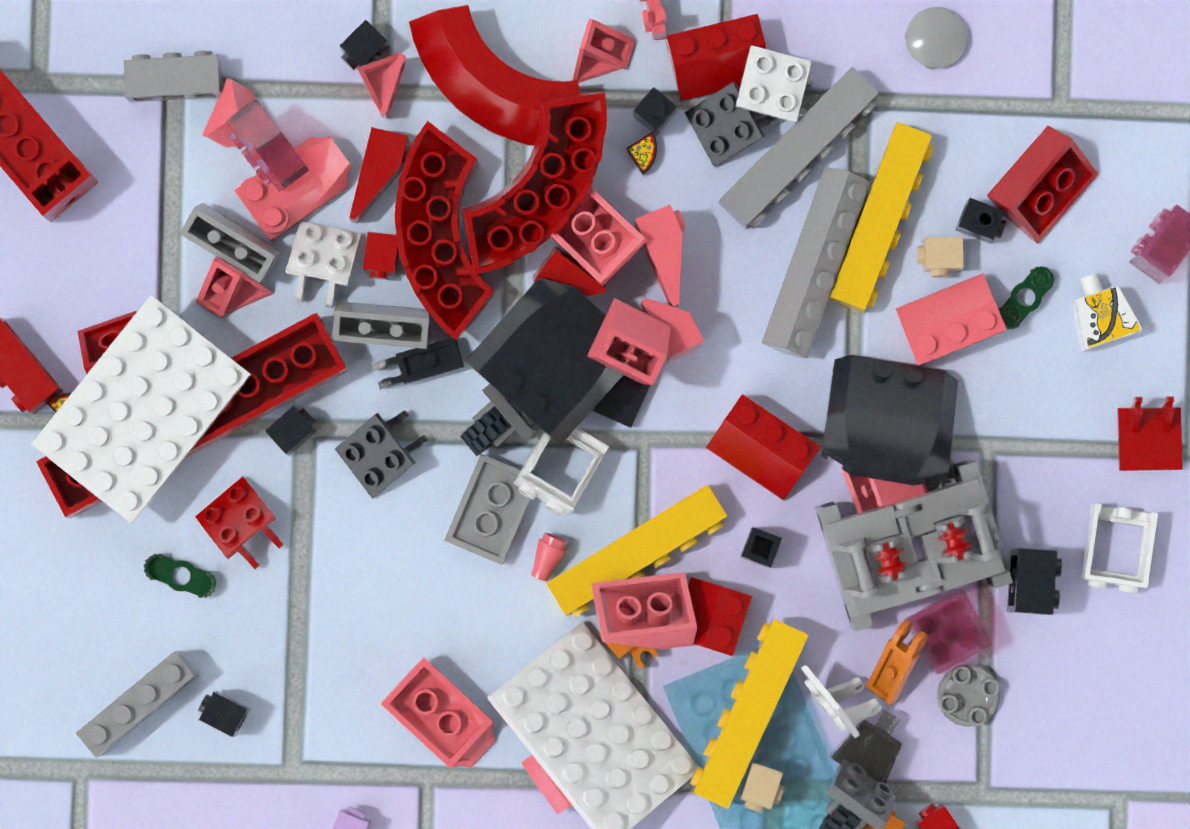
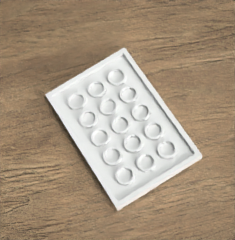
[31,295,251,524]
[487,621,699,829]

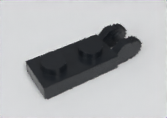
[373,338,465,389]

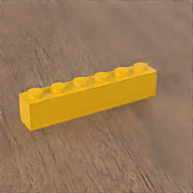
[829,122,934,313]
[546,484,728,618]
[690,619,809,809]

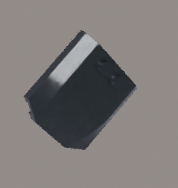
[465,277,623,445]
[821,355,958,486]

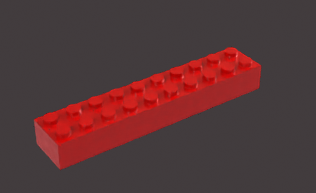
[36,313,349,519]

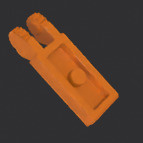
[866,619,928,706]

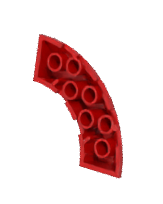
[409,5,580,146]
[461,92,607,275]
[394,121,495,340]

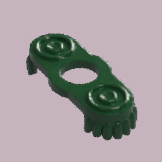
[998,266,1054,330]
[143,554,217,598]

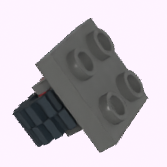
[460,384,540,456]
[819,758,896,829]

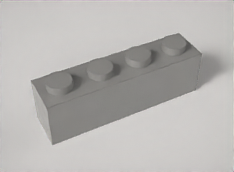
[76,651,199,758]

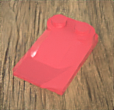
[234,136,351,242]
[381,657,496,769]

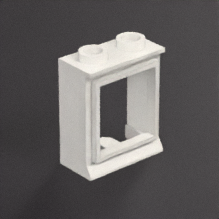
[513,428,609,516]
[1080,503,1158,594]

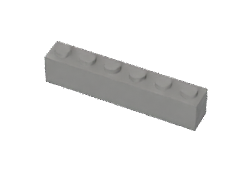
[719,67,879,229]
[761,167,871,359]

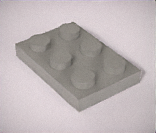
[444,454,530,565]

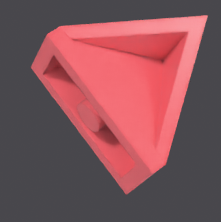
[572,19,635,83]
[358,53,407,119]
[202,78,280,148]
[196,256,274,318]

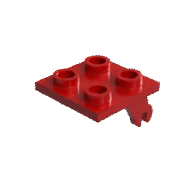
[1117,396,1183,471]
[195,476,284,570]

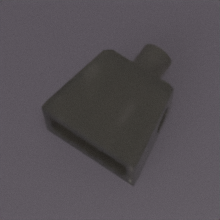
[829,710,902,784]

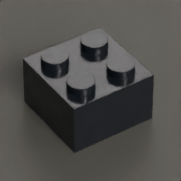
[1007,548,1062,615]

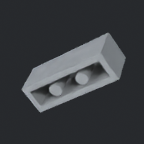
[123,51,222,103]
[179,203,283,283]
[332,301,430,349]

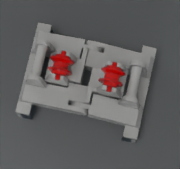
[815,459,1013,631]

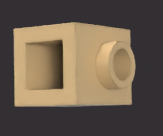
[917,237,964,277]
[739,761,784,813]

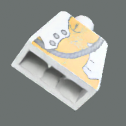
[1072,273,1142,352]

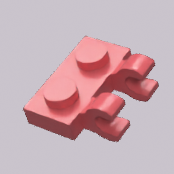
[640,0,667,40]

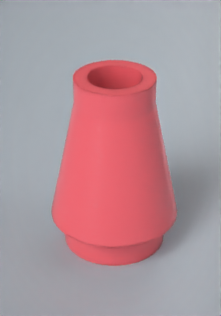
[531,532,568,582]

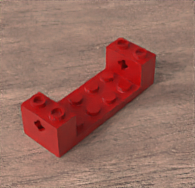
[0,69,98,222]

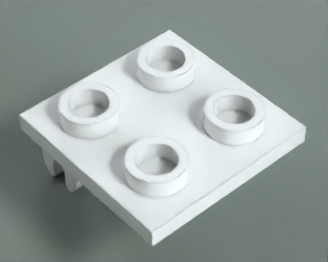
[735,45,813,123]
[286,221,361,308]
[801,665,882,738]

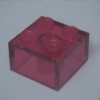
[226,98,309,193]
[1129,204,1190,284]
[903,588,993,675]

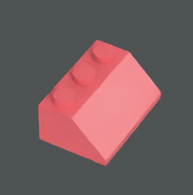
[896,273,1007,366]

